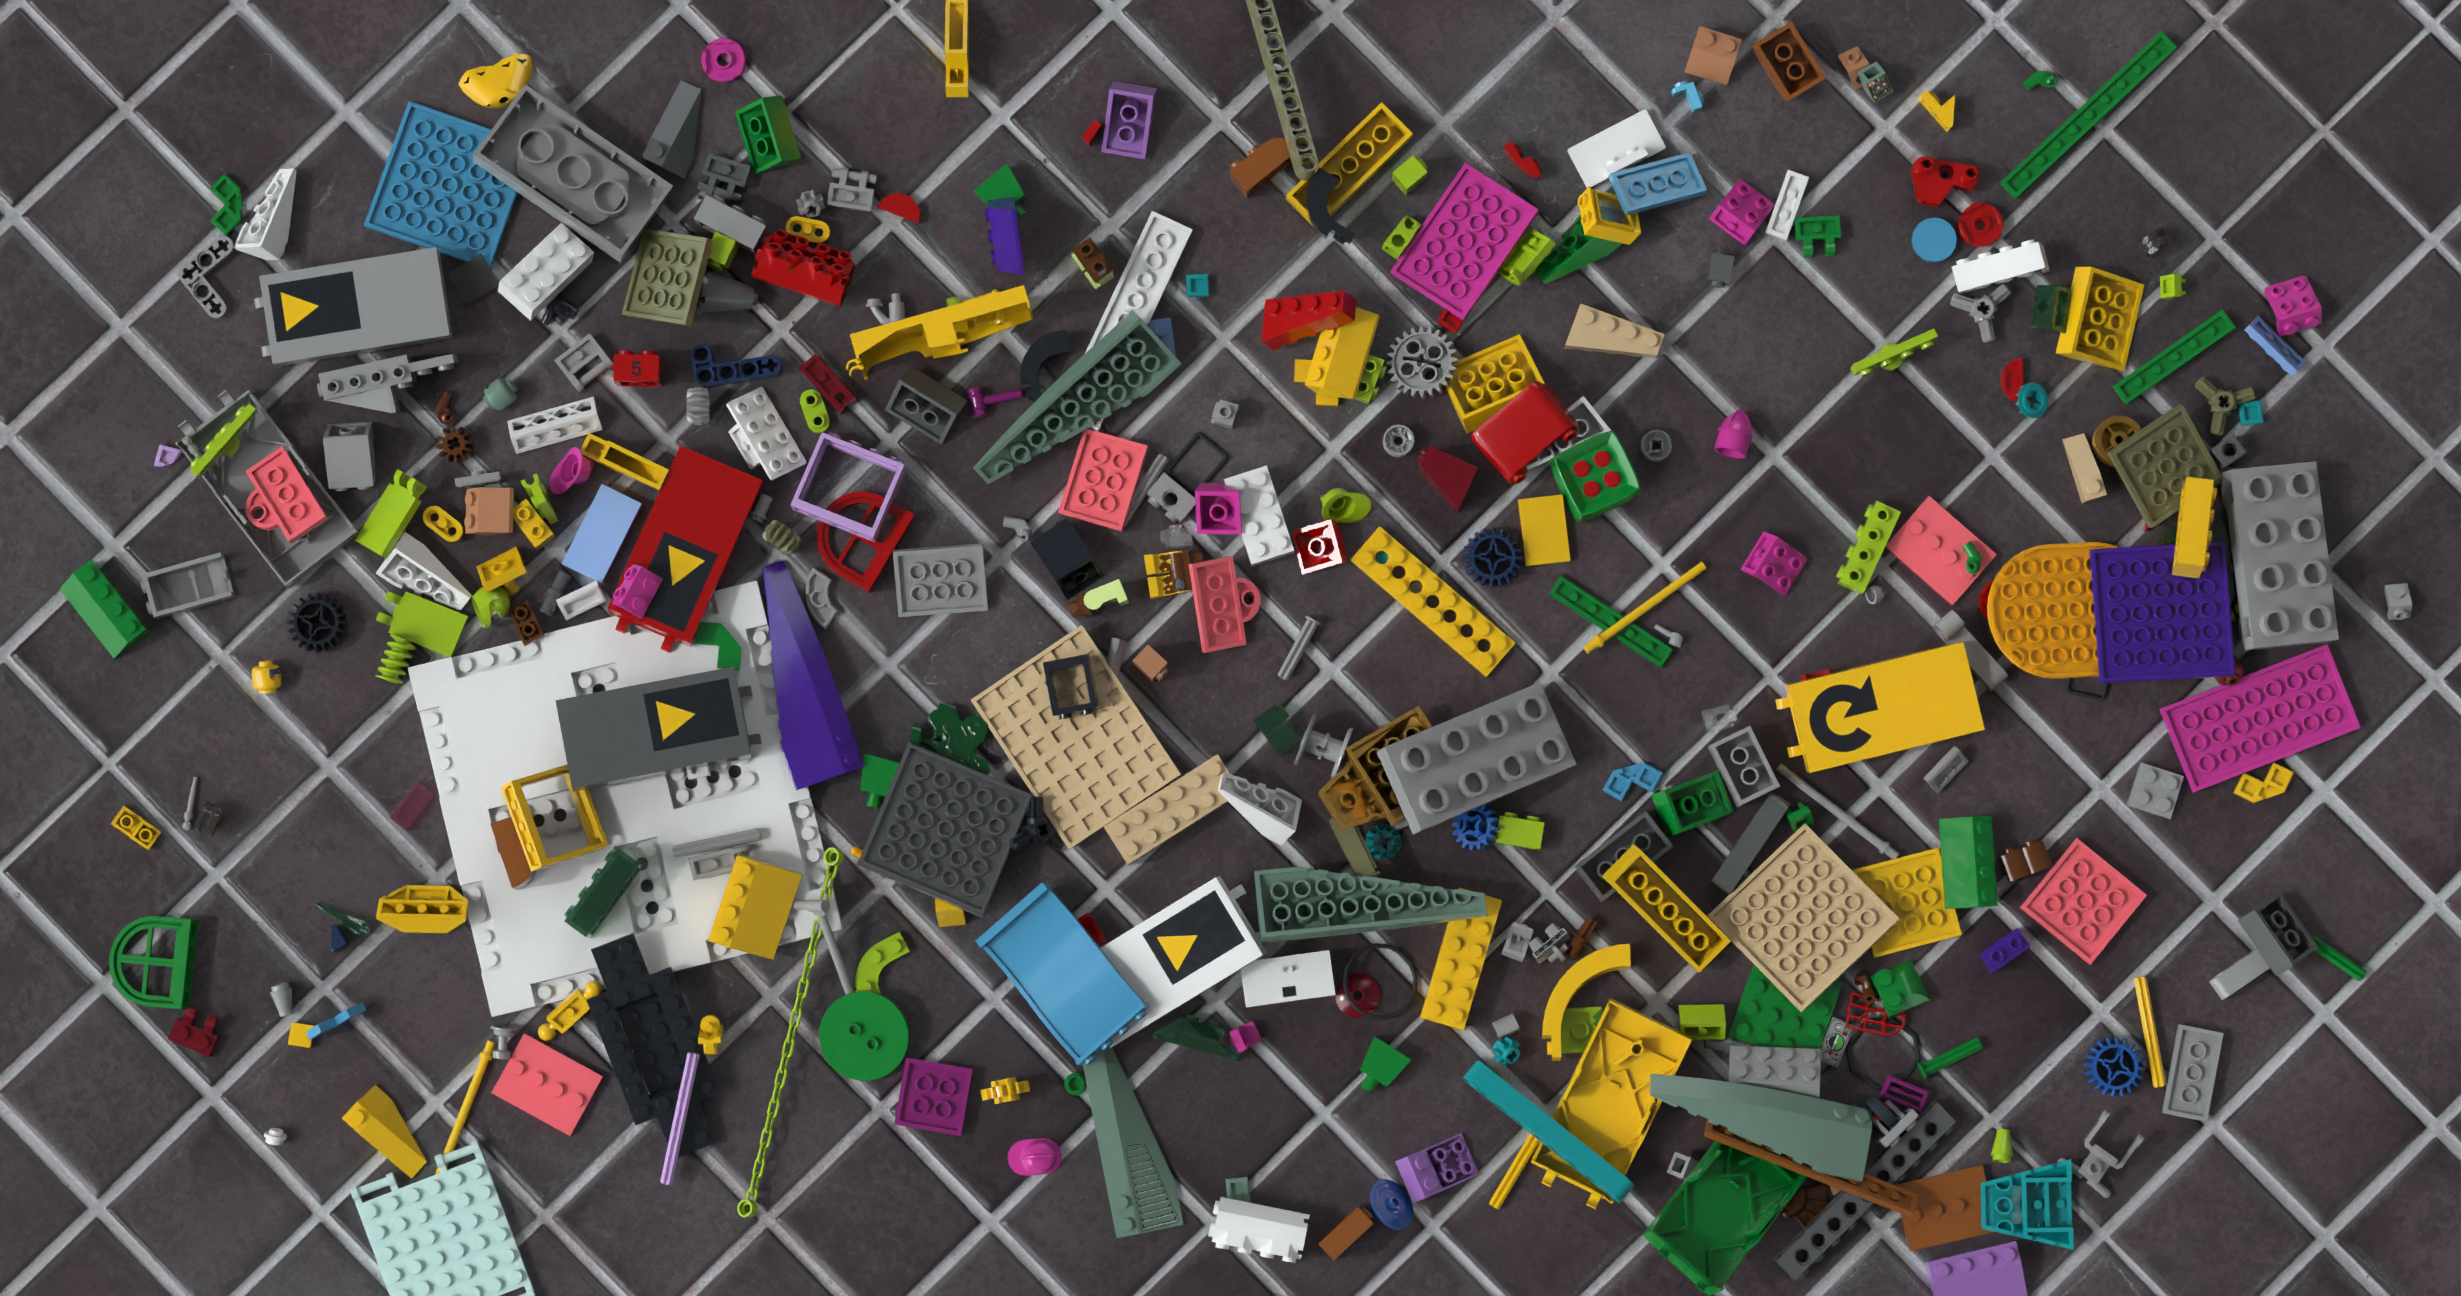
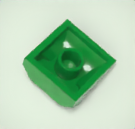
[1870,960,1930,1019]

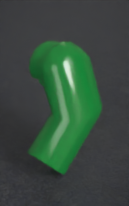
[2023,71,2057,91]
[1962,541,1982,574]

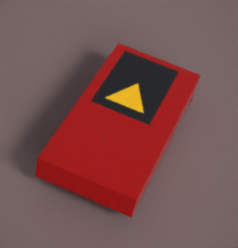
[607,445,764,653]

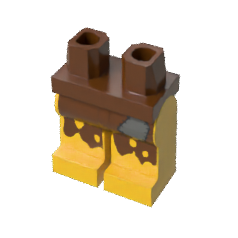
[1144,550,1203,599]

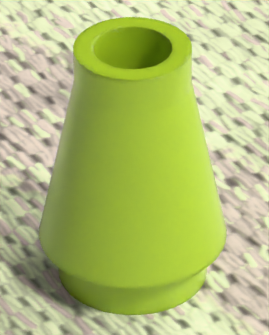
[1991,1129,2013,1163]

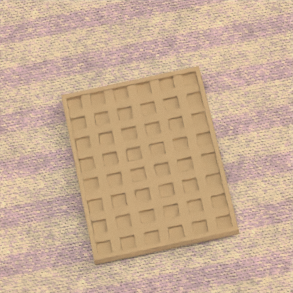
[971,625,1182,850]

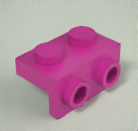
[612,564,663,619]

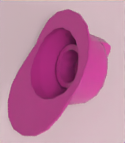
[549,447,594,495]
[1008,1138,1062,1176]

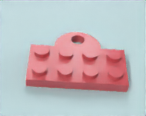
[245,446,328,544]
[1189,556,1260,653]

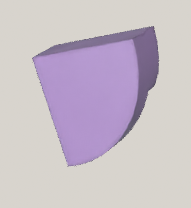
[154,444,182,467]

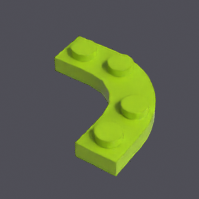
[855,932,910,994]

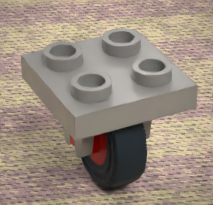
[1864,1095,1919,1147]

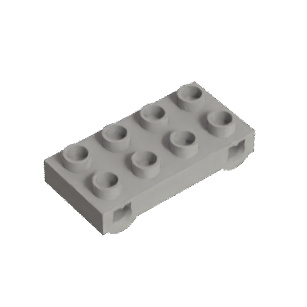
[2221,461,2339,651]
[1377,682,1577,835]

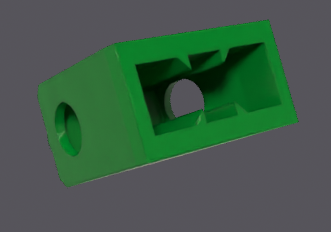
[974,164,1027,220]
[860,754,899,809]
[1360,1037,1411,1094]

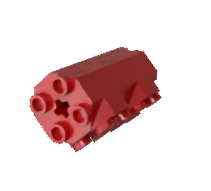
[751,230,855,308]

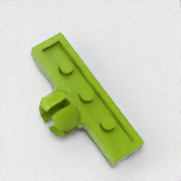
[1850,329,1938,377]
[190,403,259,479]

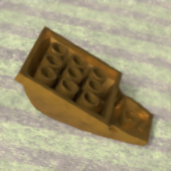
[1318,706,1432,830]

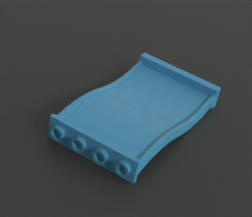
[976,882,1150,1066]

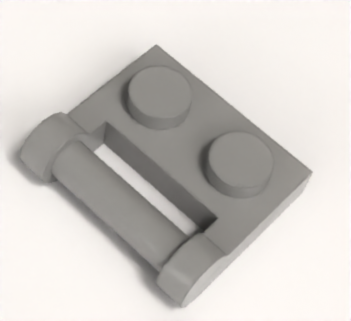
[554,333,614,393]

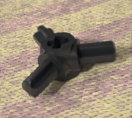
[1010,797,1064,852]

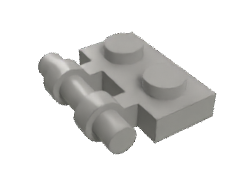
[827,168,877,212]

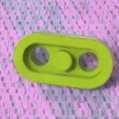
[800,389,830,434]

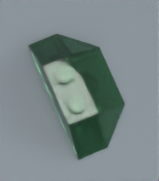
[1152,1014,1240,1061]

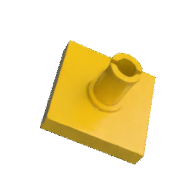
[476,547,527,595]

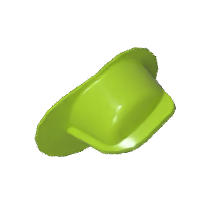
[1320,488,1371,523]

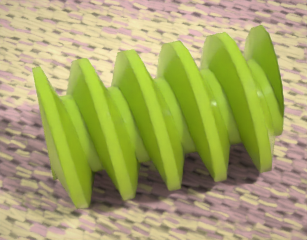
[375,634,416,684]

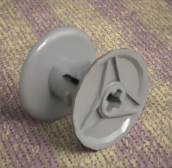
[1294,713,1353,778]

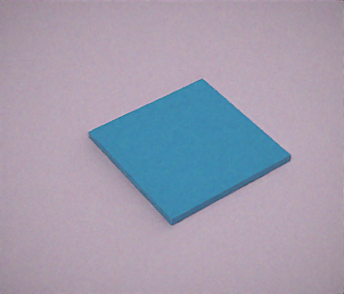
[364,101,518,270]

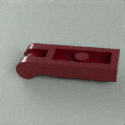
[799,354,857,415]

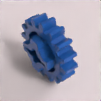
[1452,805,1500,852]

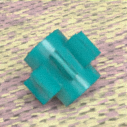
[1492,1036,1521,1066]

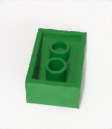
[1651,770,1733,837]

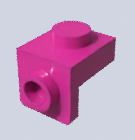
[1229,1021,1262,1053]

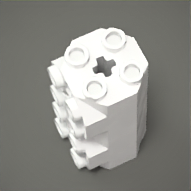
[1208,1197,1310,1263]

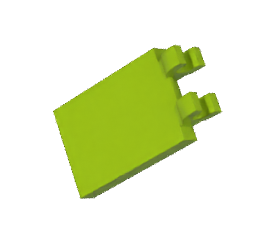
[355,469,427,559]
[376,591,469,657]

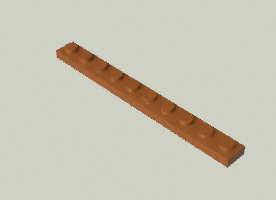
[1704,1119,1918,1217]

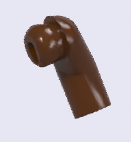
[1854,973,1875,1004]

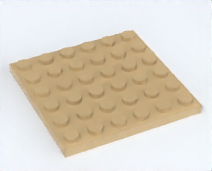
[1707,824,1900,1013]

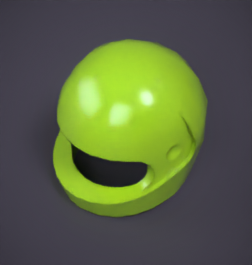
[471,586,511,628]

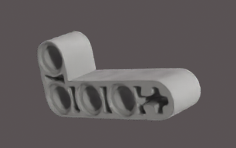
[1932,610,2008,691]

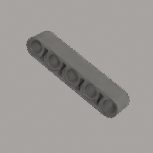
[1711,791,1791,894]

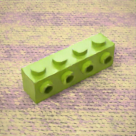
[1836,501,1901,595]

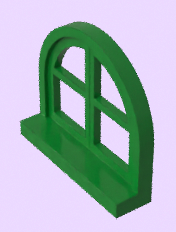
[109,916,199,1010]

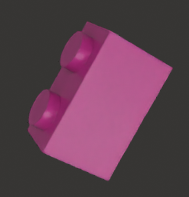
[1195,483,1242,534]

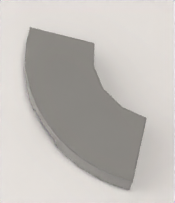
[806,568,838,630]

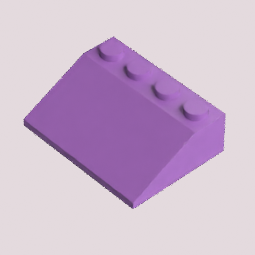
[1925,1241,2028,1296]

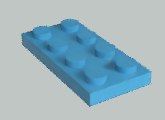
[1608,152,1707,215]

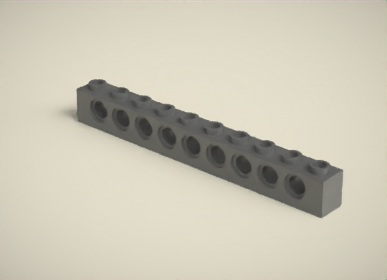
[1772,1101,1956,1280]

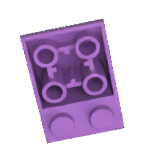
[1395,1133,1479,1203]

